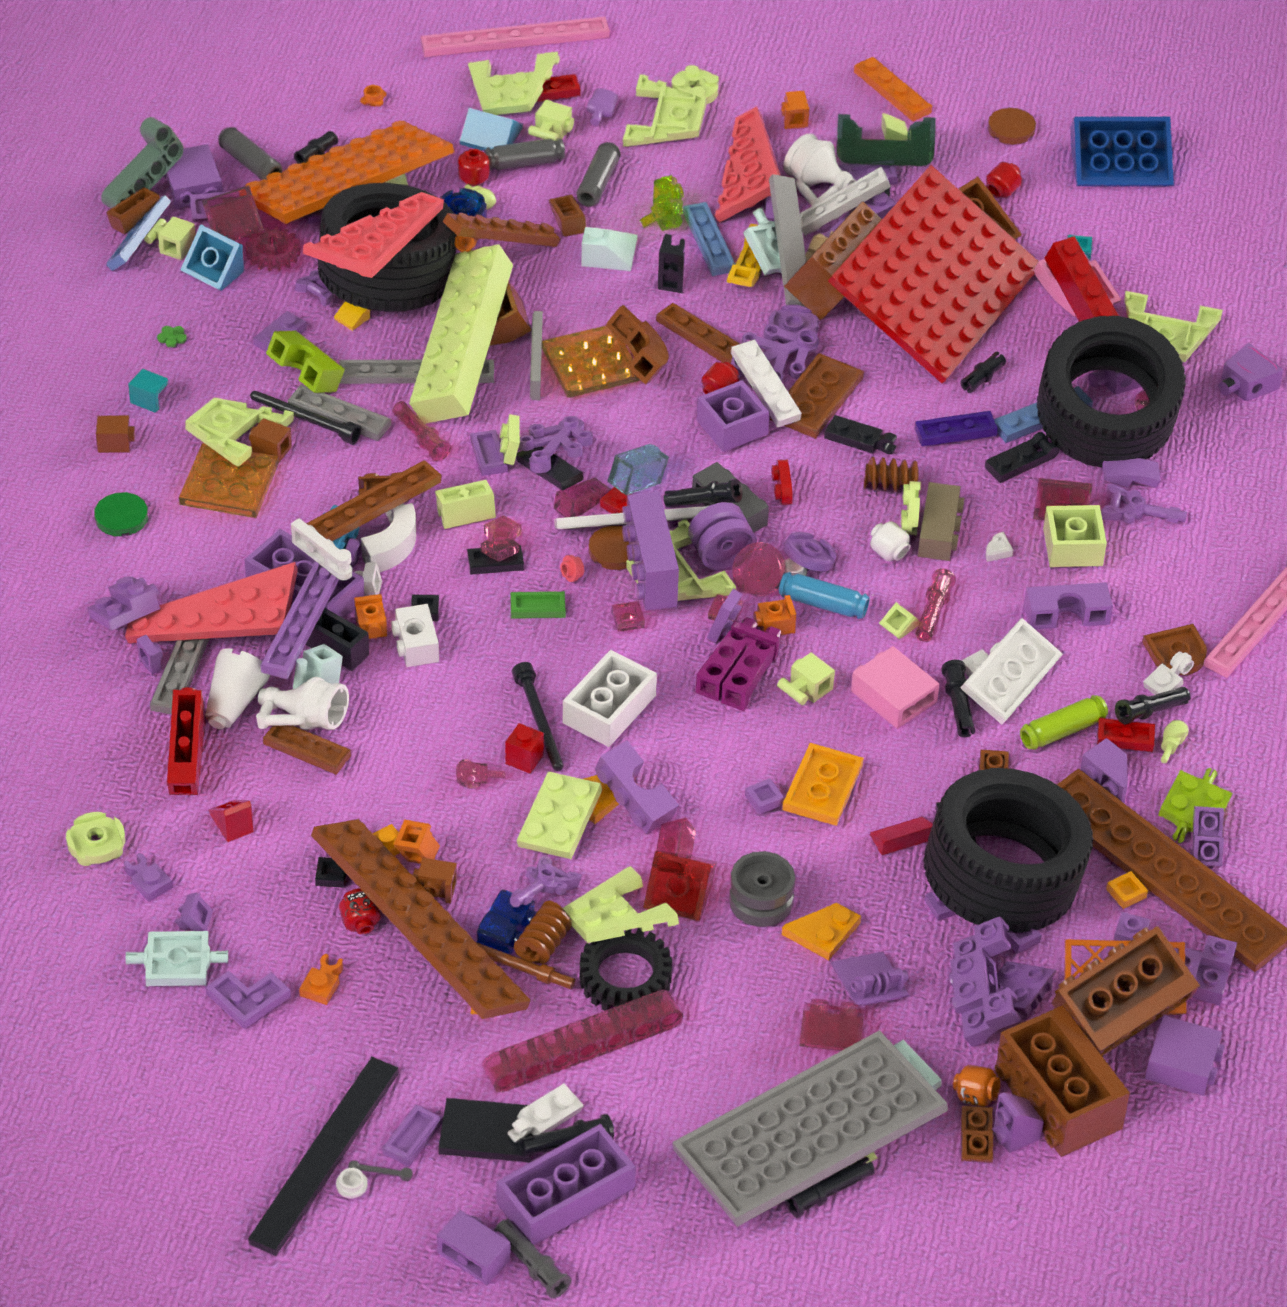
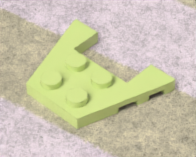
[468,52,560,115]
[623,74,707,147]
[1124,291,1223,362]
[185,398,294,467]
[626,519,736,601]
[563,866,679,943]

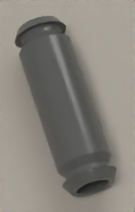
[218,127,282,180]
[484,138,565,171]
[576,142,621,207]

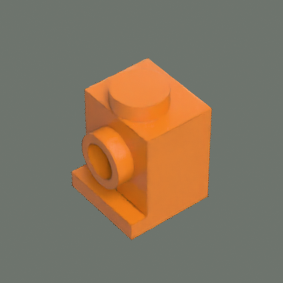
[781,90,809,129]
[354,594,387,639]
[753,595,797,635]
[394,819,440,864]

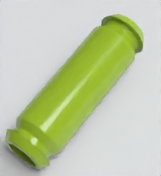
[1020,695,1108,750]

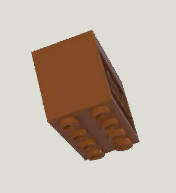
[784,201,882,321]
[1052,926,1200,1056]
[995,1005,1130,1157]

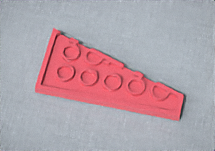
[715,106,780,223]
[303,192,444,278]
[125,562,298,643]

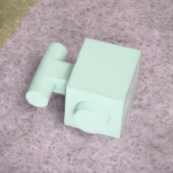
[293,644,343,689]

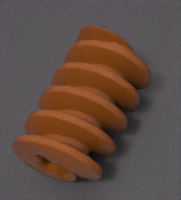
[863,456,919,492]
[514,900,572,964]

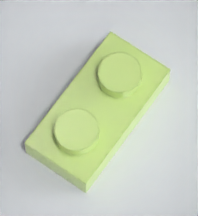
[500,414,520,465]

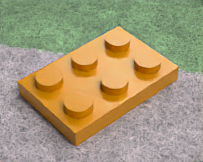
[782,743,864,826]

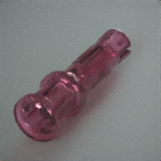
[392,401,451,461]
[915,569,956,642]

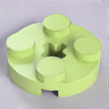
[672,65,719,105]
[901,481,921,535]
[66,812,125,866]

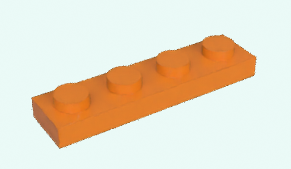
[854,56,932,122]

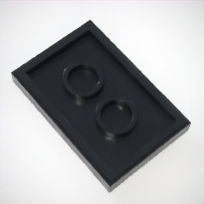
[438,1098,533,1163]

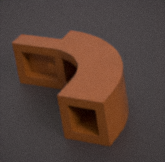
[605,305,669,385]

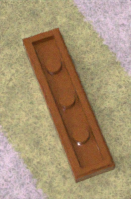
[656,303,740,364]

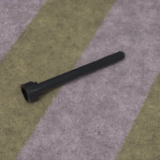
[250,391,362,445]
[511,662,563,771]

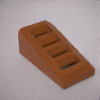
[106,187,160,234]
[549,195,586,237]

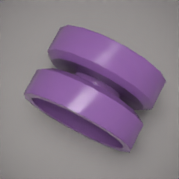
[688,502,757,571]

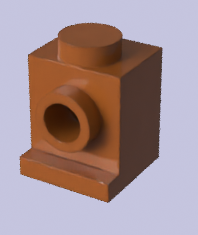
[413,858,457,904]

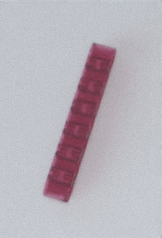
[482,990,684,1092]

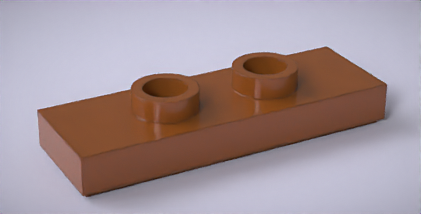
[263,725,351,775]

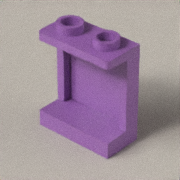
[163,144,223,208]

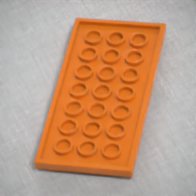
[237,120,454,224]

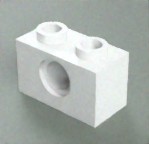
[391,604,439,667]

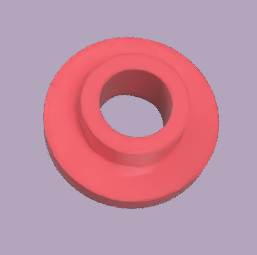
[560,555,584,582]

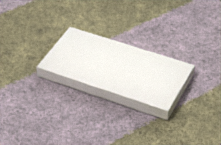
[960,618,1063,725]

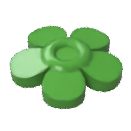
[157,326,187,347]

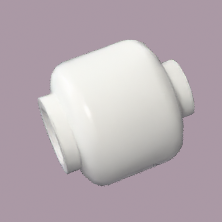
[870,521,910,561]

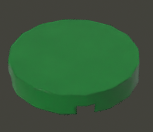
[94,492,148,537]

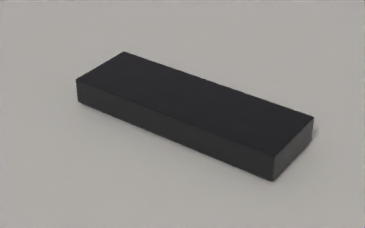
[516,446,584,491]

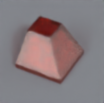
[643,851,717,921]

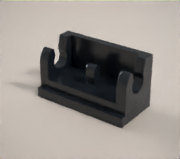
[658,234,685,293]

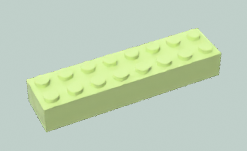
[409,244,513,424]

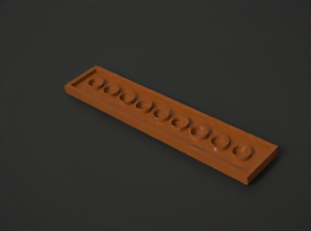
[1057,768,1287,972]
[311,819,531,1019]

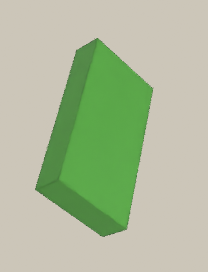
[510,591,566,619]

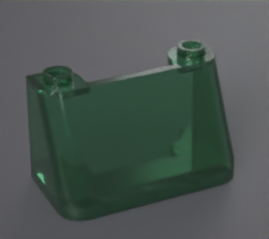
[835,114,936,167]

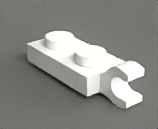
[507,1084,584,1143]

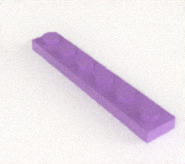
[261,561,339,679]

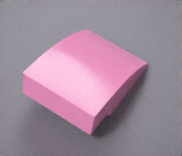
[1033,253,1121,318]

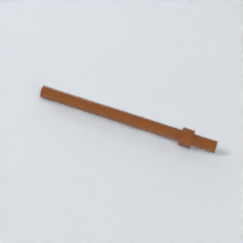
[476,942,575,990]

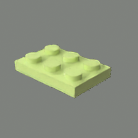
[516,771,602,859]

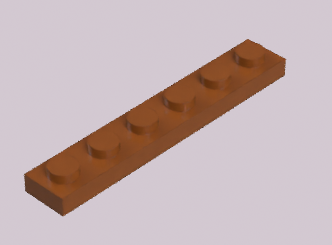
[443,213,561,247]
[306,460,442,541]

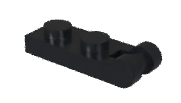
[984,432,1060,483]

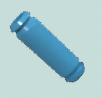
[779,572,870,619]

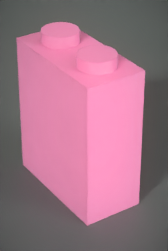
[851,646,939,729]

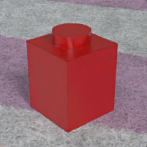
[505,723,544,774]

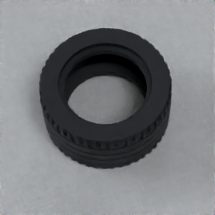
[318,183,457,312]
[1037,316,1186,468]
[923,768,1093,933]

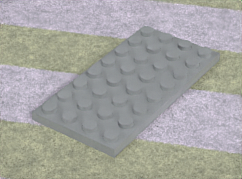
[672,1030,948,1227]

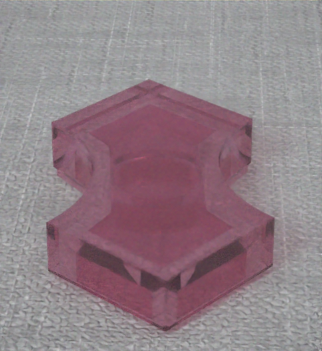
[481,515,522,562]

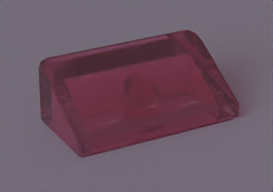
[653,818,696,874]

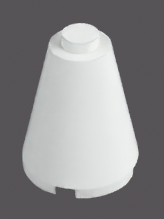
[205,648,270,729]

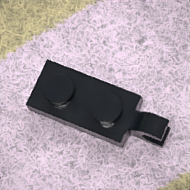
[824,415,897,454]

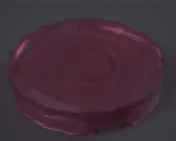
[732,542,787,597]

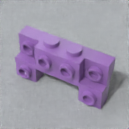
[1111,912,1237,1005]
[949,916,1021,1047]

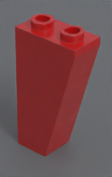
[167,687,206,795]

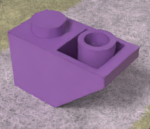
[1080,738,1128,803]
[992,1092,1044,1153]

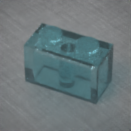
[607,444,669,495]

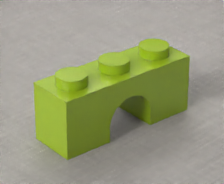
[266,330,345,393]

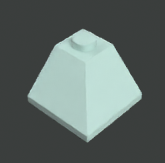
[581,227,637,271]

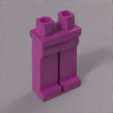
[695,617,781,711]

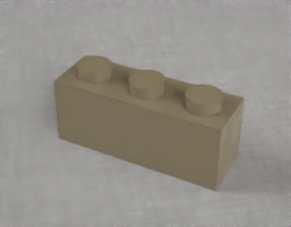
[918,482,965,561]

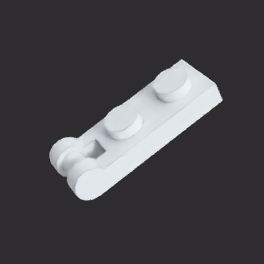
[291,518,352,580]

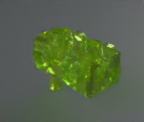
[639,175,684,231]

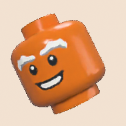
[953,1064,1001,1107]

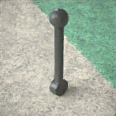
[348,1160,413,1181]

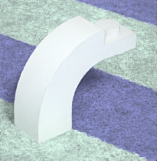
[361,503,416,572]

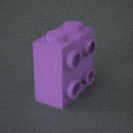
[1145,1015,1225,1096]

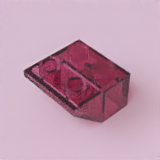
[202,185,264,241]
[1033,478,1092,520]
[800,999,864,1051]

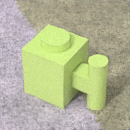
[528,100,574,140]
[144,217,196,260]
[777,652,835,705]

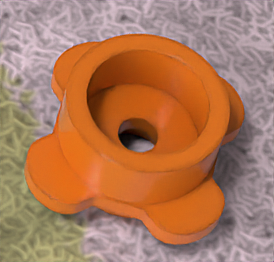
[360,85,387,107]

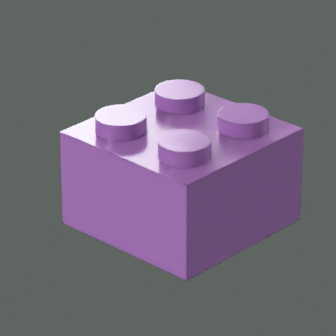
[697,380,769,452]

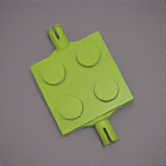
[1158,768,1233,843]

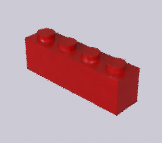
[1044,236,1119,322]

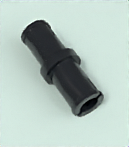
[294,131,338,164]
[960,351,1006,393]

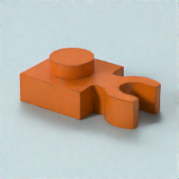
[299,953,343,1005]

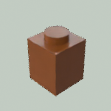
[96,415,135,453]
[249,418,292,463]

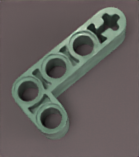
[101,117,184,209]

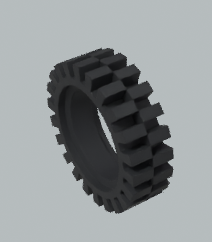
[579,928,672,1015]

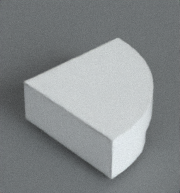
[986,532,1013,562]

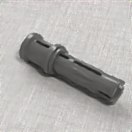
[494,1219,572,1299]

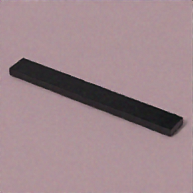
[248,1056,399,1256]

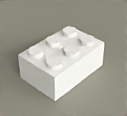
[563,650,657,747]

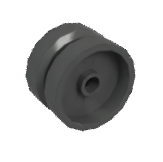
[729,851,795,927]

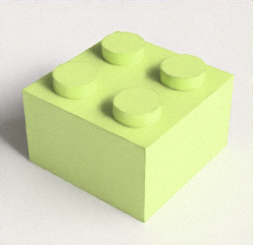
[1043,505,1107,567]

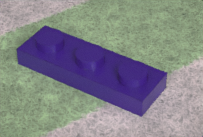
[915,411,998,447]

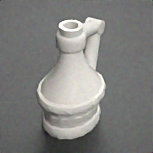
[783,134,856,206]
[256,676,349,731]

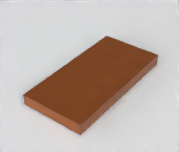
[770,353,864,439]

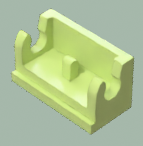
[435,480,496,529]

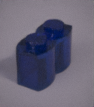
[477,889,537,955]

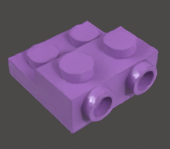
[87,576,160,630]

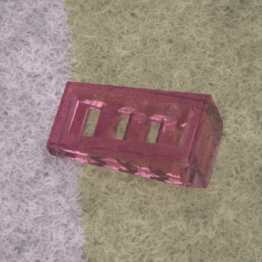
[554,477,611,518]

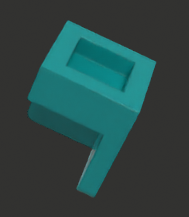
[128,368,168,413]

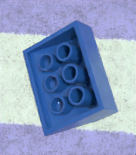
[1070,116,1174,187]

